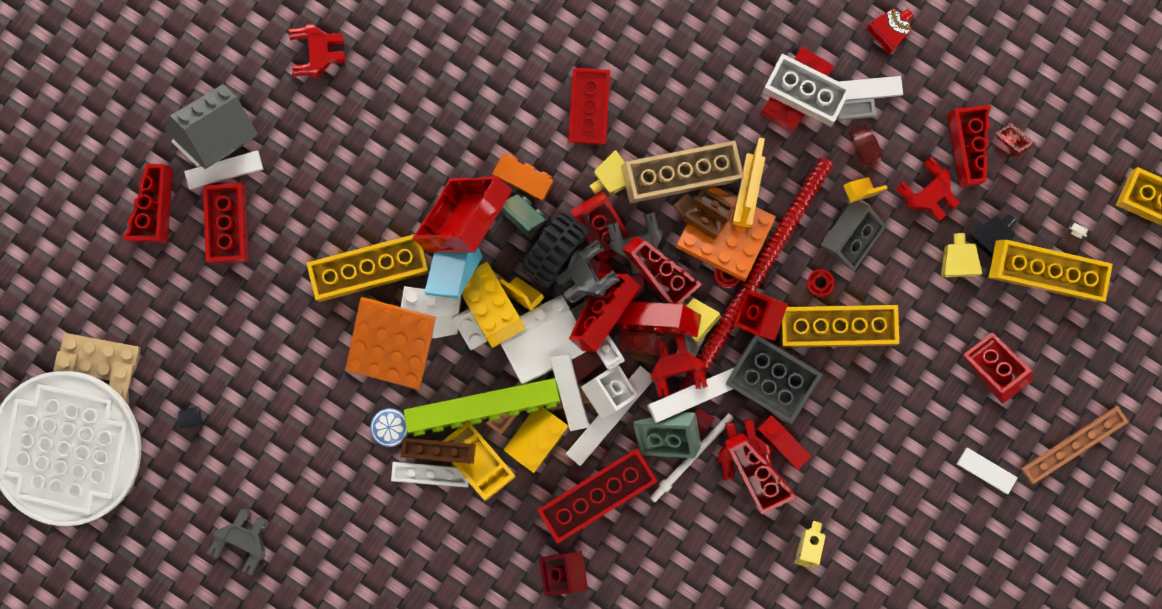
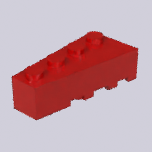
[622,237,702,304]
[616,302,702,337]
[725,433,797,515]

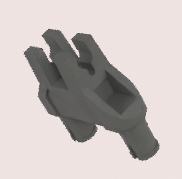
[606,212,663,275]
[555,240,620,303]
[207,509,268,575]

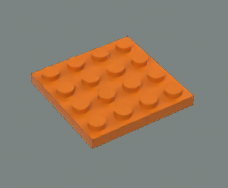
[675,187,776,282]
[345,297,437,390]

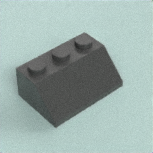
[821,201,887,271]

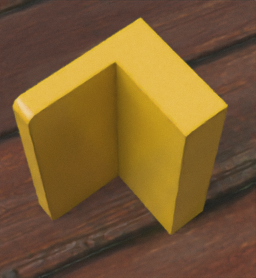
[843,177,888,203]
[499,276,544,311]

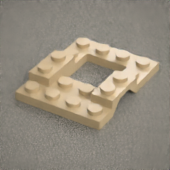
[53,333,141,406]

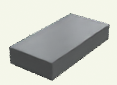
[837,98,876,121]

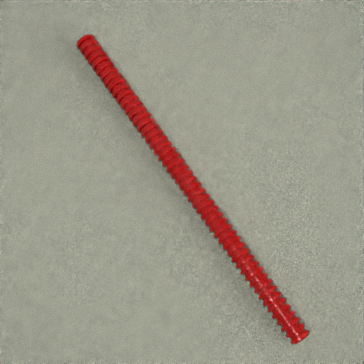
[676,157,834,393]

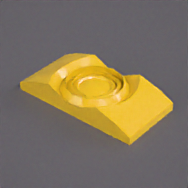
[443,422,515,501]

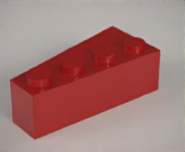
[947,105,991,188]
[123,164,173,243]
[569,273,641,352]

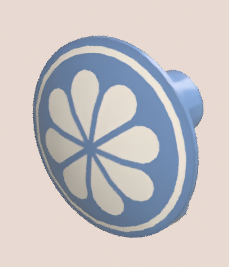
[370,408,408,447]

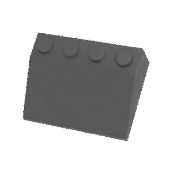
[164,84,258,169]
[725,334,823,424]

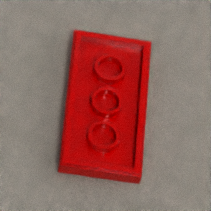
[568,68,610,145]

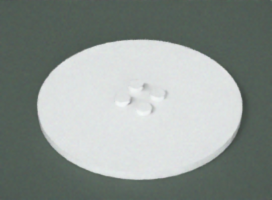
[0,371,141,526]

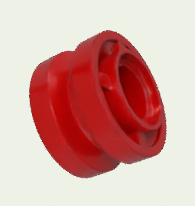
[714,268,740,288]
[807,269,834,297]

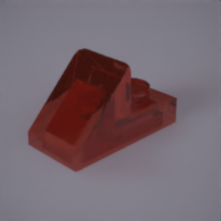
[995,122,1035,157]

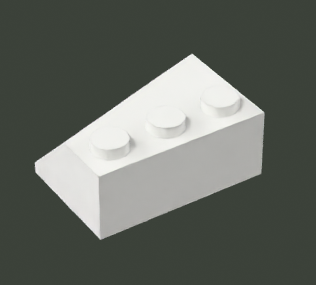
[401,286,463,338]

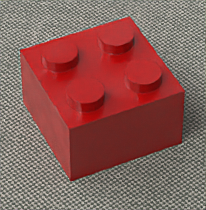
[734,289,788,341]

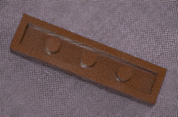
[401,438,476,464]

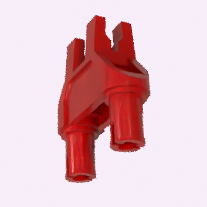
[289,24,346,78]
[895,157,960,222]
[651,336,708,399]
[717,418,773,480]

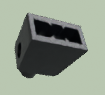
[968,214,1016,259]

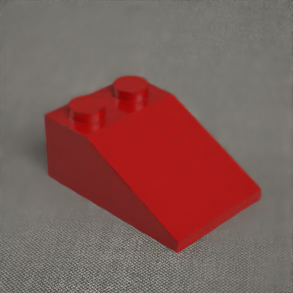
[570,191,630,263]
[963,332,1033,404]

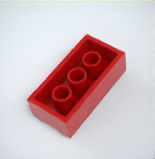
[760,47,834,134]
[203,183,249,265]

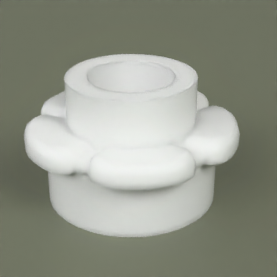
[1070,223,1088,239]

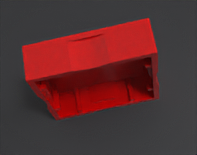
[412,176,512,253]

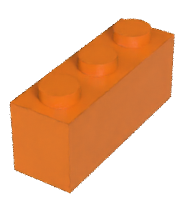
[492,154,554,203]

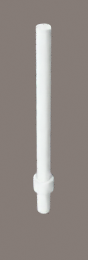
[649,413,734,502]

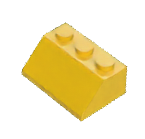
[504,407,569,473]

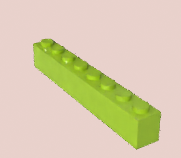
[404,378,561,437]

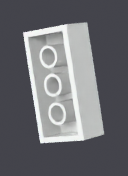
[762,54,852,127]

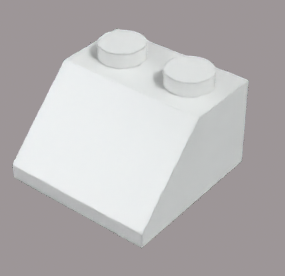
[581,365,638,420]

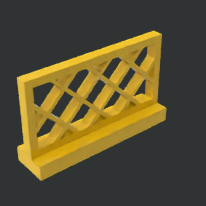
[732,138,765,228]

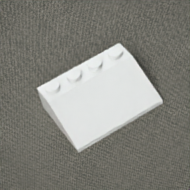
[500,294,587,385]

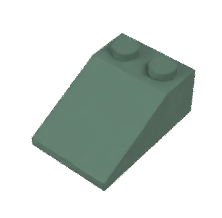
[501,194,546,239]
[633,412,701,458]

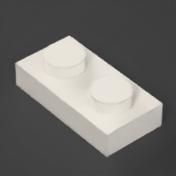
[452,309,487,350]

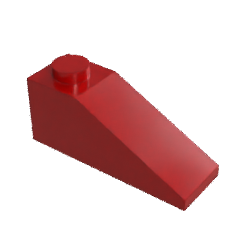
[756,415,811,470]

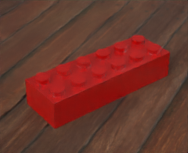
[537,448,658,544]

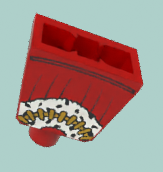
[866,9,914,55]

